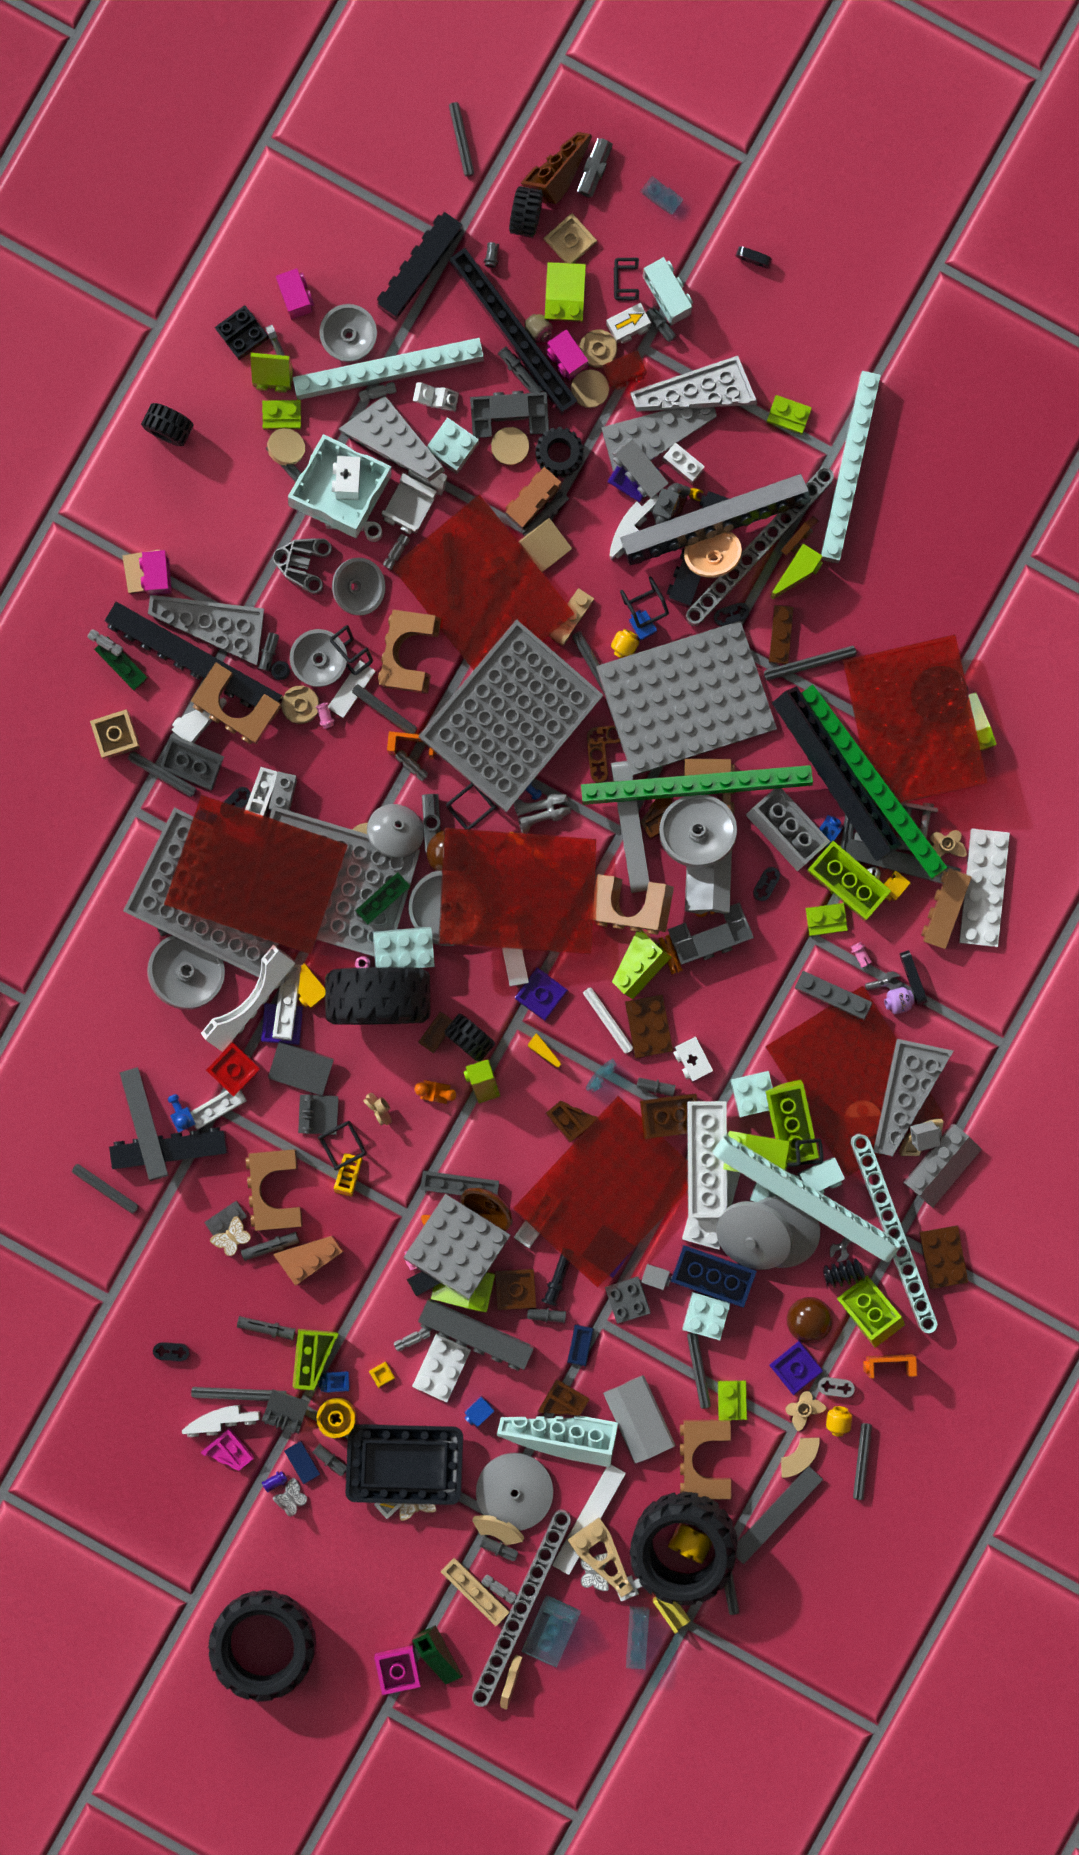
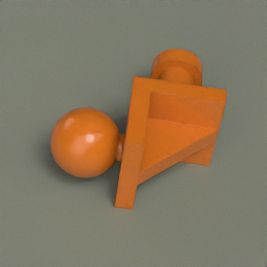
[414,1080,456,1104]

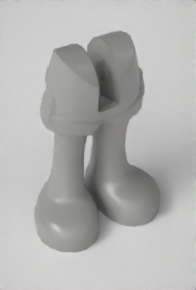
[514,793,571,834]

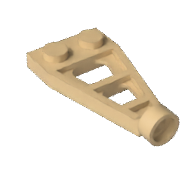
[567,1517,634,1598]

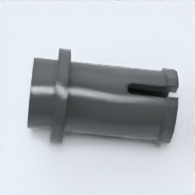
[483,242,499,268]

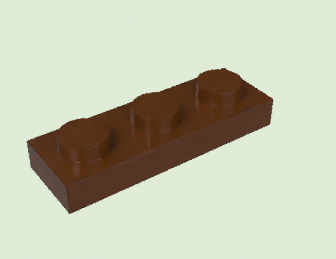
[769,605,793,664]

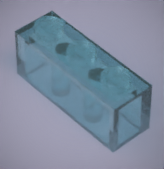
[625,1606,649,1669]

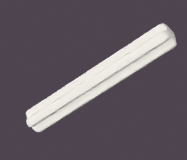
[583,987,633,1054]

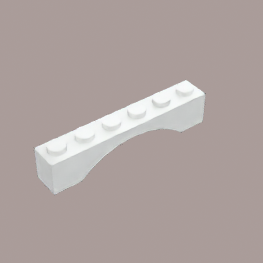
[201,944,295,1052]

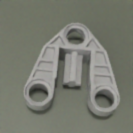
[273,538,332,595]

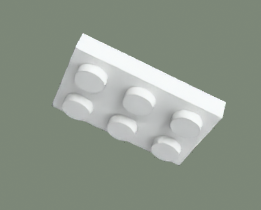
[412,1333,471,1402]

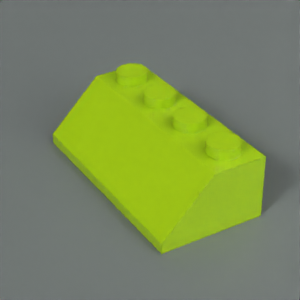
[807,841,891,921]
[765,1080,819,1163]

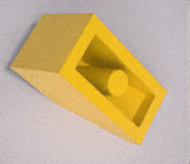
[298,963,325,1008]

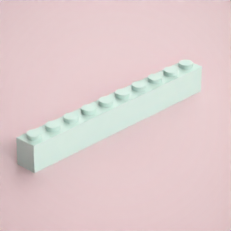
[293,338,484,400]
[821,371,881,564]

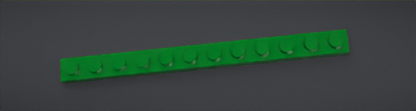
[802,685,948,880]
[581,765,813,805]

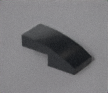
[407,1271,440,1296]

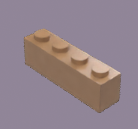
[921,868,972,949]

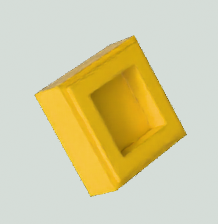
[369,1361,395,1388]

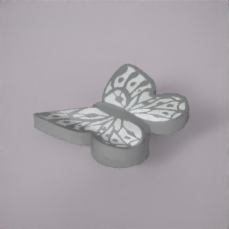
[272,1478,307,1517]
[581,1553,609,1591]

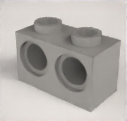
[269,771,298,811]

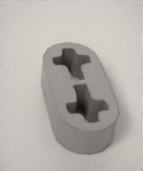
[818,1377,855,1397]

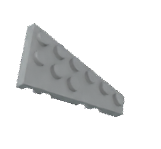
[630,356,757,411]
[339,395,445,482]
[601,407,717,471]
[148,595,265,666]
[873,1039,954,1156]

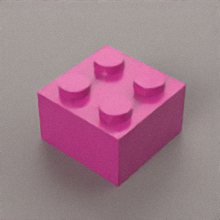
[276,268,314,320]
[547,329,588,381]
[139,550,172,595]
[374,1645,421,1695]

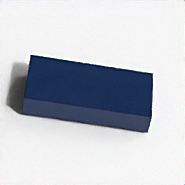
[567,1324,594,1366]
[284,1441,320,1484]

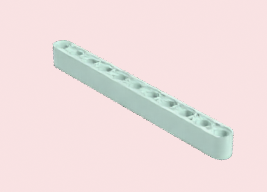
[851,1134,937,1333]
[713,1135,901,1262]

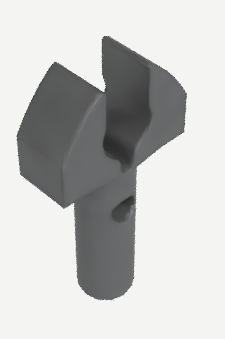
[265,325,285,356]
[865,971,902,991]
[830,1237,851,1262]

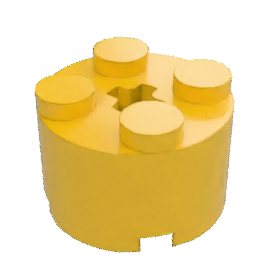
[317,1398,356,1438]
[667,1523,712,1564]

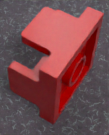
[206,1042,260,1097]

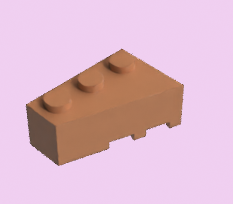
[506,467,561,530]
[273,1235,344,1286]

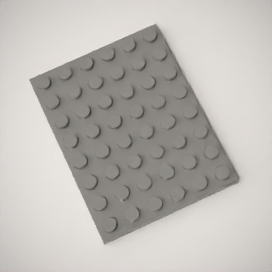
[418,620,603,812]
[596,621,777,776]
[240,806,420,957]
[123,807,286,977]

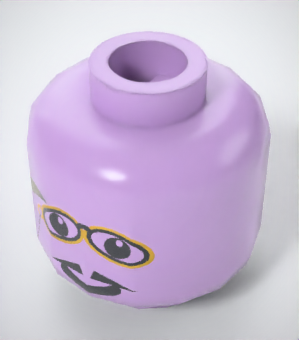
[884,987,914,1014]

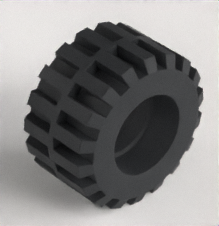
[509,186,543,238]
[141,403,194,446]
[536,427,583,478]
[444,1014,495,1062]

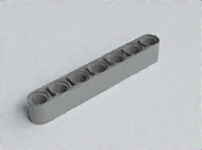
[611,761,649,893]

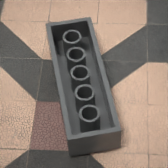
[418,1299,534,1371]

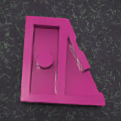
[201,1428,255,1471]

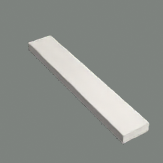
[552,1465,626,1575]

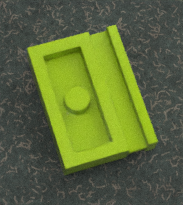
[766,395,812,434]
[262,400,301,429]
[805,903,848,936]
[718,1380,747,1420]

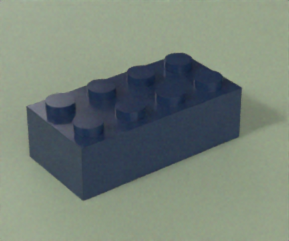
[670,1245,757,1308]

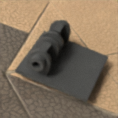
[298,1095,338,1135]
[605,1276,651,1324]
[262,1389,309,1434]

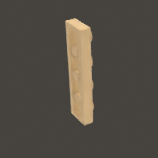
[441,1557,510,1626]

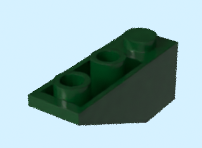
[412,1625,463,1685]

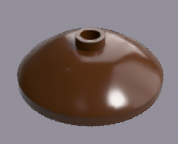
[461,1188,513,1231]

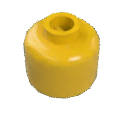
[611,629,639,658]
[826,1406,852,1437]

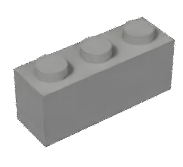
[612,438,668,498]

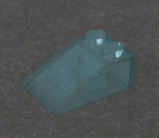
[521,1595,581,1668]

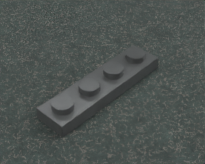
[795,971,873,1021]
[420,1171,499,1195]

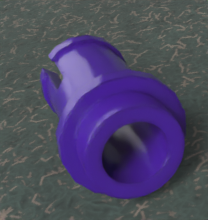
[262,1471,288,1492]

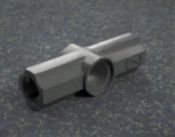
[577,138,613,198]
[422,794,441,853]

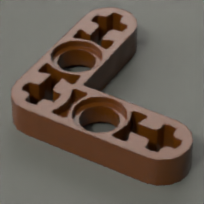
[587,726,621,783]

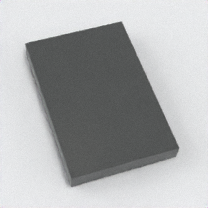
[160,734,224,791]
[268,1041,334,1096]

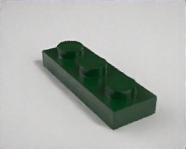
[94,636,148,691]
[355,872,411,925]

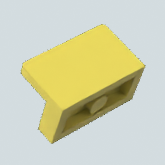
[653,1597,691,1634]

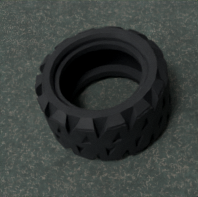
[325,967,431,1025]
[630,1492,738,1606]
[208,1590,316,1702]

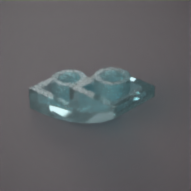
[640,176,683,215]
[586,1058,617,1092]

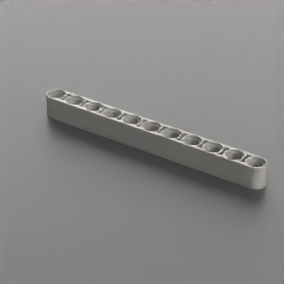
[686,467,834,626]
[472,1509,571,1707]

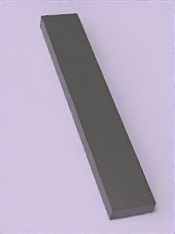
[846,839,961,884]
[120,1067,169,1181]
[736,1466,823,1564]

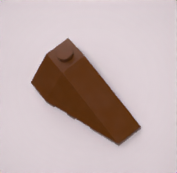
[521,132,592,204]

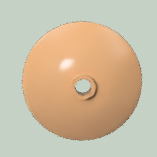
[684,532,742,577]

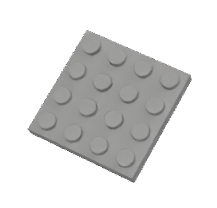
[403,1194,510,1300]

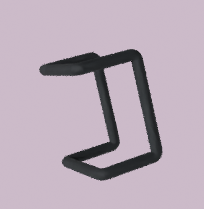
[614,257,639,300]
[620,576,669,628]
[330,625,373,675]
[446,783,497,832]
[318,1121,367,1170]
[787,1139,824,1167]

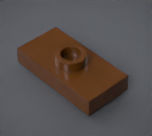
[418,1011,453,1054]

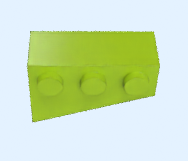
[612,930,671,999]
[463,1059,501,1103]
[292,1329,338,1390]

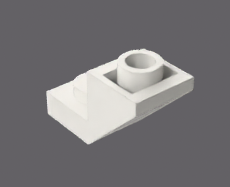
[413,382,459,411]

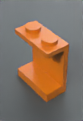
[387,731,438,759]
[863,1354,917,1378]

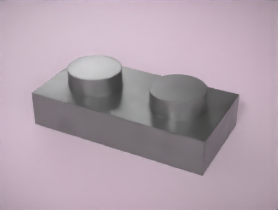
[204,1200,247,1236]

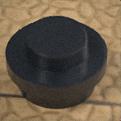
[271,661,290,680]

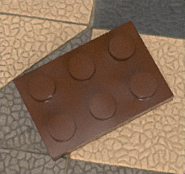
[625,994,673,1058]
[640,1094,697,1139]
[919,1225,968,1289]

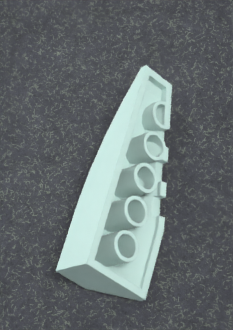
[497,1416,618,1467]

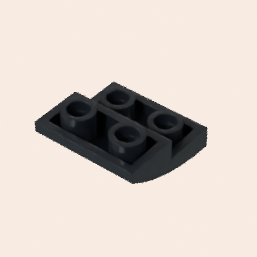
[214,305,269,360]

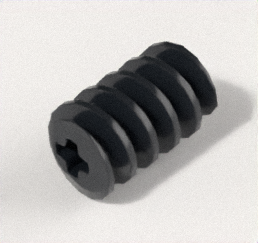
[823,1258,865,1289]

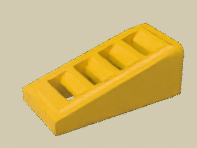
[528,1033,561,1068]
[334,1153,363,1197]

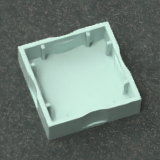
[288,434,392,538]

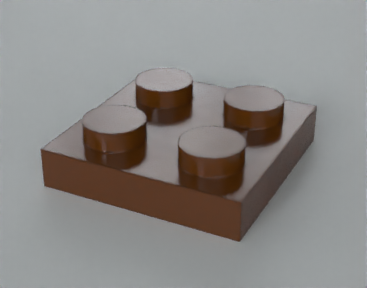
[495,1269,536,1310]

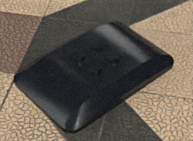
[345,1424,463,1505]

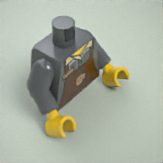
[653,483,703,525]

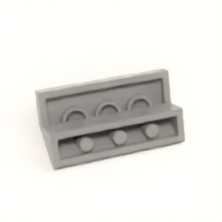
[685,850,732,915]
[603,1375,676,1463]

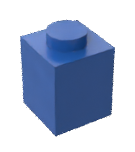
[629,610,657,641]
[464,1396,495,1427]

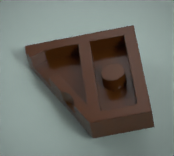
[781,516,819,556]
[640,798,673,839]
[545,1101,598,1143]
[538,1379,590,1416]

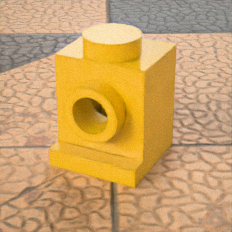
[884,871,910,901]

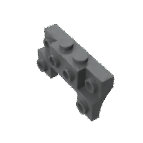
[470,391,549,438]
[667,902,754,965]

